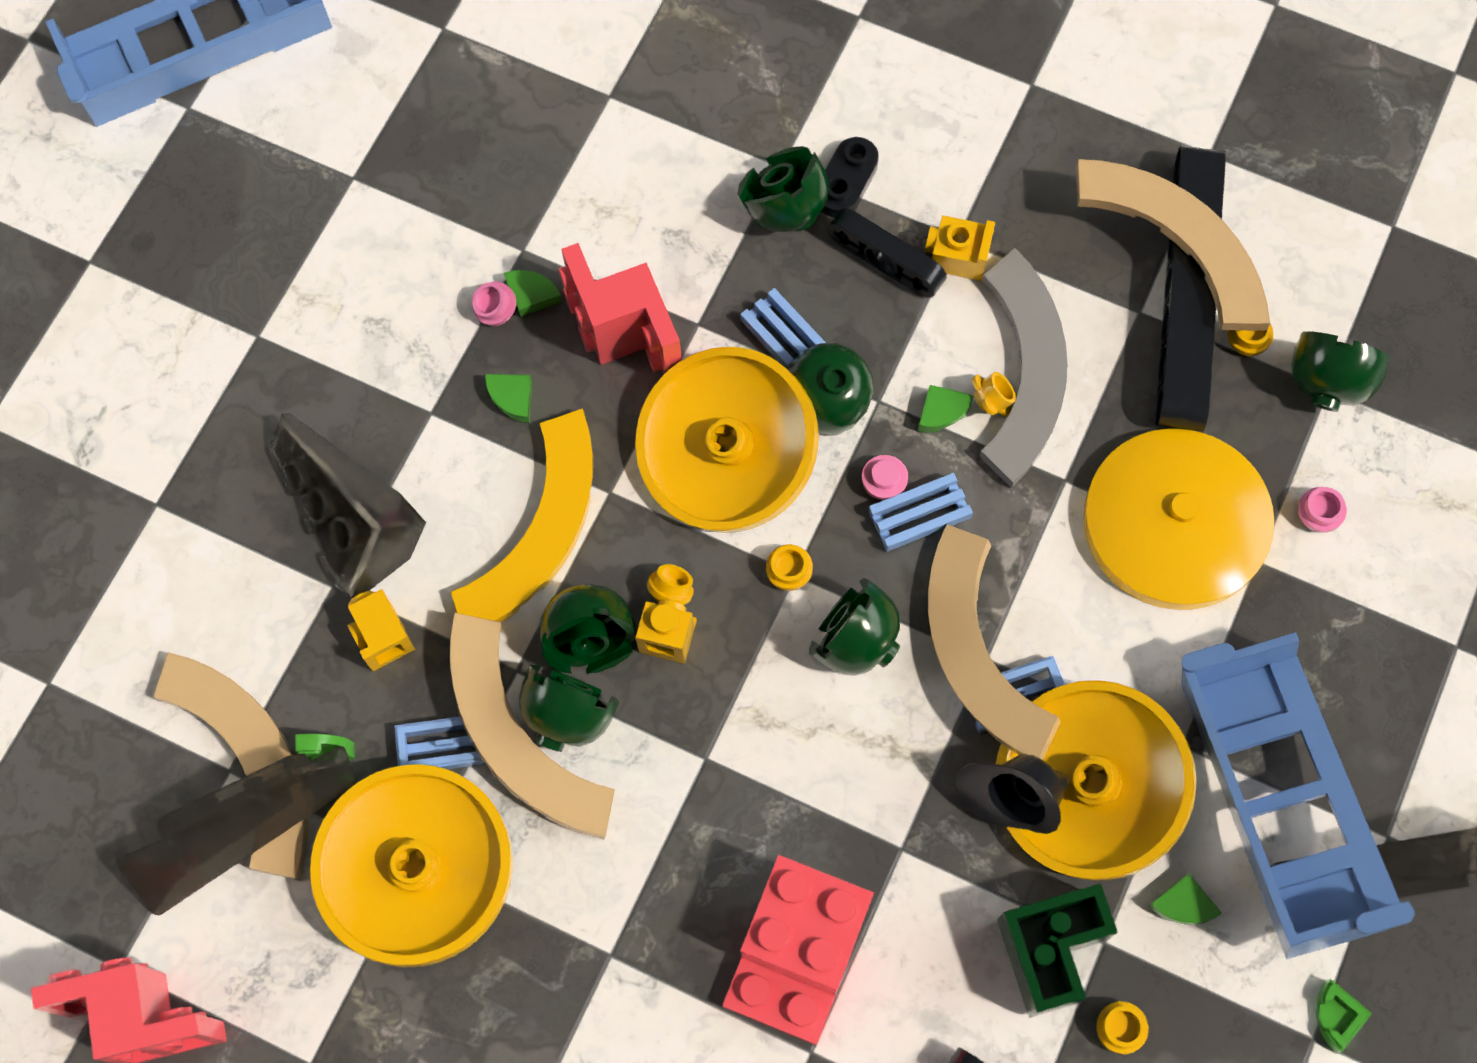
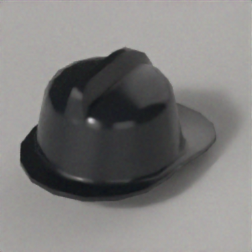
[955,754,1069,834]

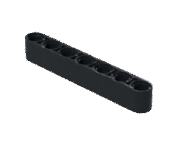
[1155,146,1226,432]

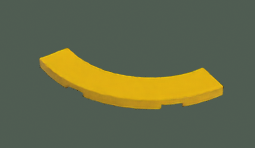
[450,408,594,622]

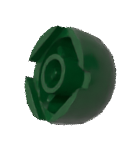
[737,146,829,232]
[1291,331,1390,412]
[786,343,873,436]
[809,578,900,676]
[540,584,637,674]
[519,665,619,752]

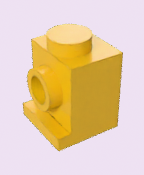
[925,215,995,281]
[347,589,415,672]
[635,600,697,664]

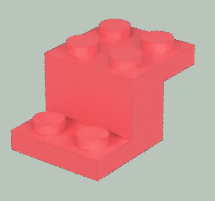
[558,243,682,375]
[723,855,874,1046]
[31,958,227,1063]

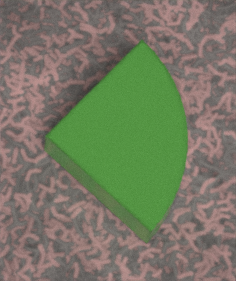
[503,270,562,317]
[486,374,532,423]
[918,385,974,433]
[295,734,355,765]
[1149,874,1222,925]
[1316,979,1372,1054]

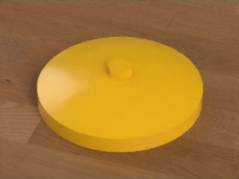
[635,347,819,533]
[1083,429,1274,610]
[996,680,1196,881]
[310,764,513,967]

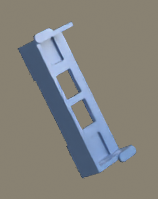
[45,0,333,127]
[1181,632,1414,960]

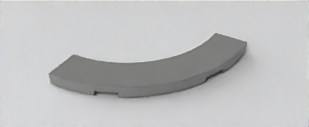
[979,248,1068,488]

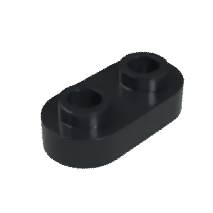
[821,137,879,218]

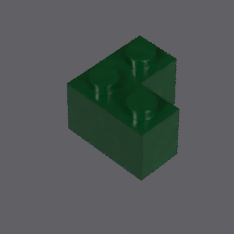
[997,883,1118,1018]

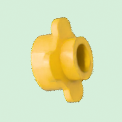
[972,372,1016,417]

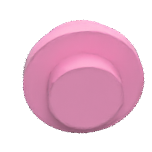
[472,281,516,326]
[862,455,908,500]
[1298,487,1347,533]

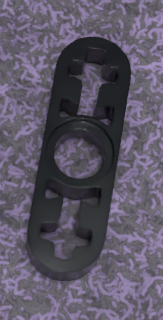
[827,208,947,298]

